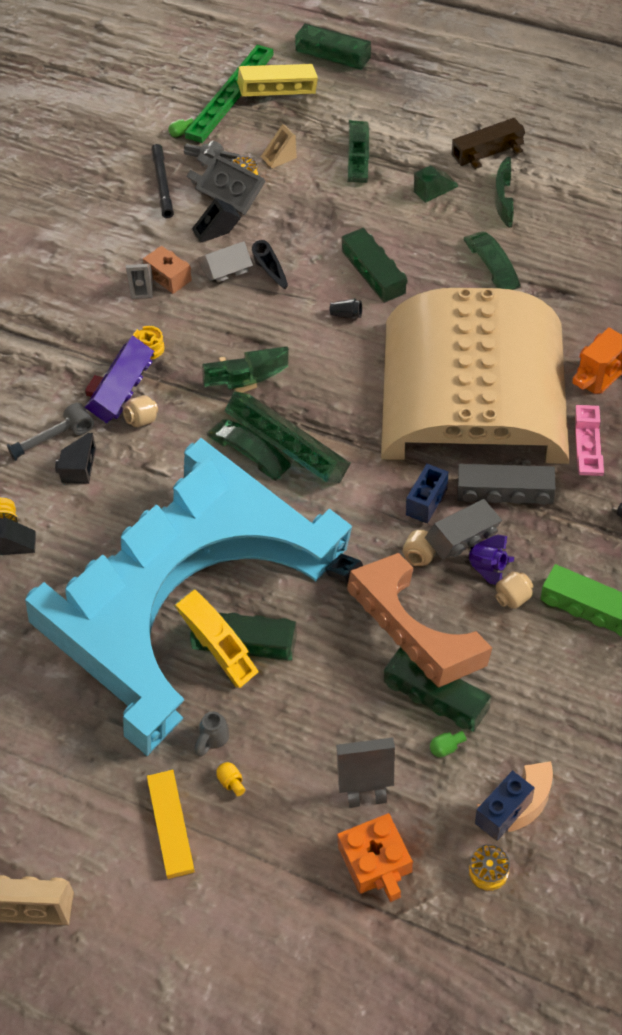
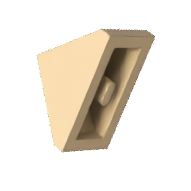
[261,124,297,168]

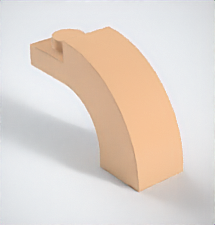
[477,761,553,832]

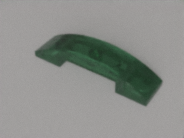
[495,157,514,227]
[464,231,521,290]
[207,419,291,481]

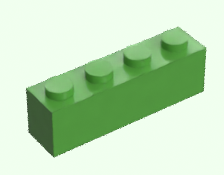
[540,564,622,637]

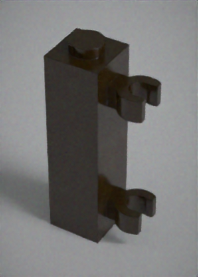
[451,118,525,169]

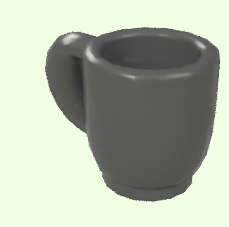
[194,711,229,757]

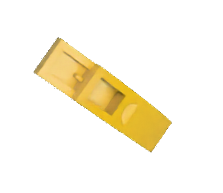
[174,589,259,688]

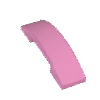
[575,405,604,476]

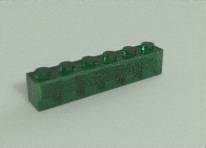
[224,391,351,483]

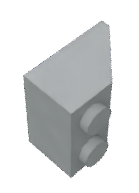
[197,241,253,283]

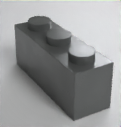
[425,499,502,560]

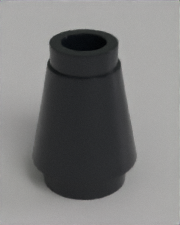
[330,298,363,320]

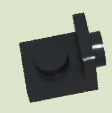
[325,553,363,587]

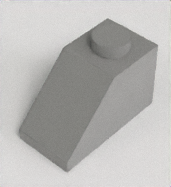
[126,264,153,299]

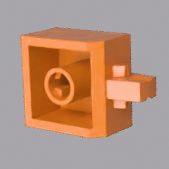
[572,327,622,394]
[337,813,413,902]

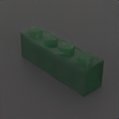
[295,23,371,70]
[342,228,408,303]
[190,613,297,661]
[384,647,491,732]

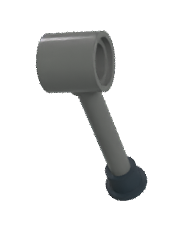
[7,403,94,461]

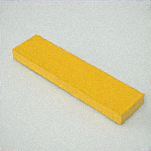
[147,770,195,879]

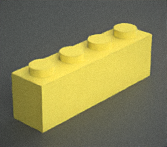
[237,64,318,96]

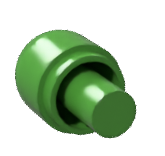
[168,118,193,138]
[430,731,467,758]

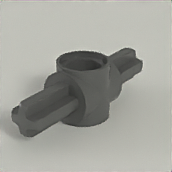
[184,141,240,164]

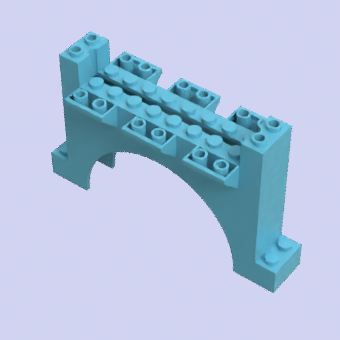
[25,438,352,756]

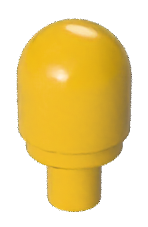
[216,762,246,796]

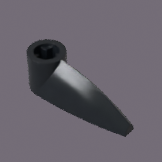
[252,240,288,289]

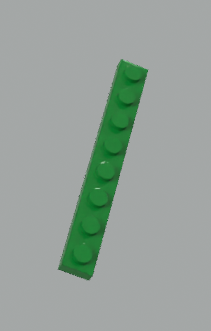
[185,45,274,143]

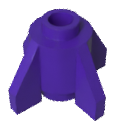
[469,535,514,585]

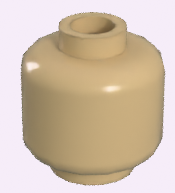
[123,395,158,428]
[402,530,436,566]
[495,571,534,609]

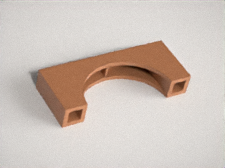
[347,553,492,688]

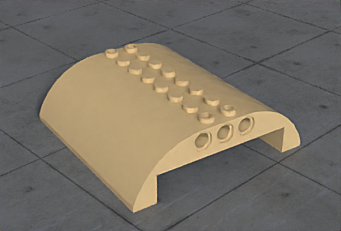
[381,288,569,464]

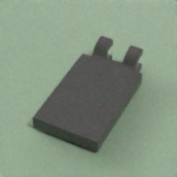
[186,153,266,216]
[336,737,395,808]

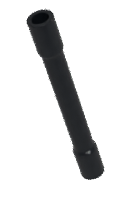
[151,144,174,218]

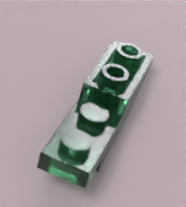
[347,120,369,183]
[202,346,289,389]

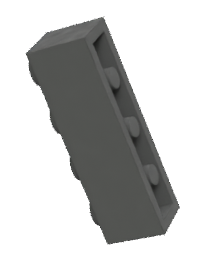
[457,464,556,504]

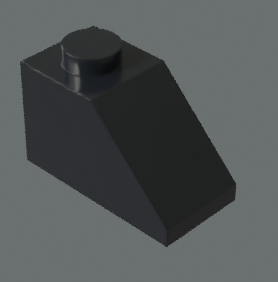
[192,198,241,243]
[55,433,96,484]
[0,518,36,555]

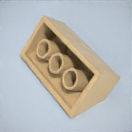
[0,875,74,925]

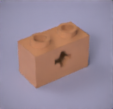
[143,246,192,294]

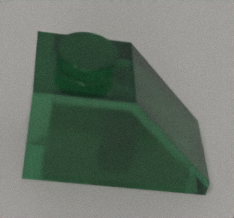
[414,165,458,203]

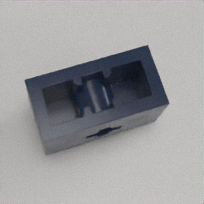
[406,464,449,524]
[475,770,535,841]

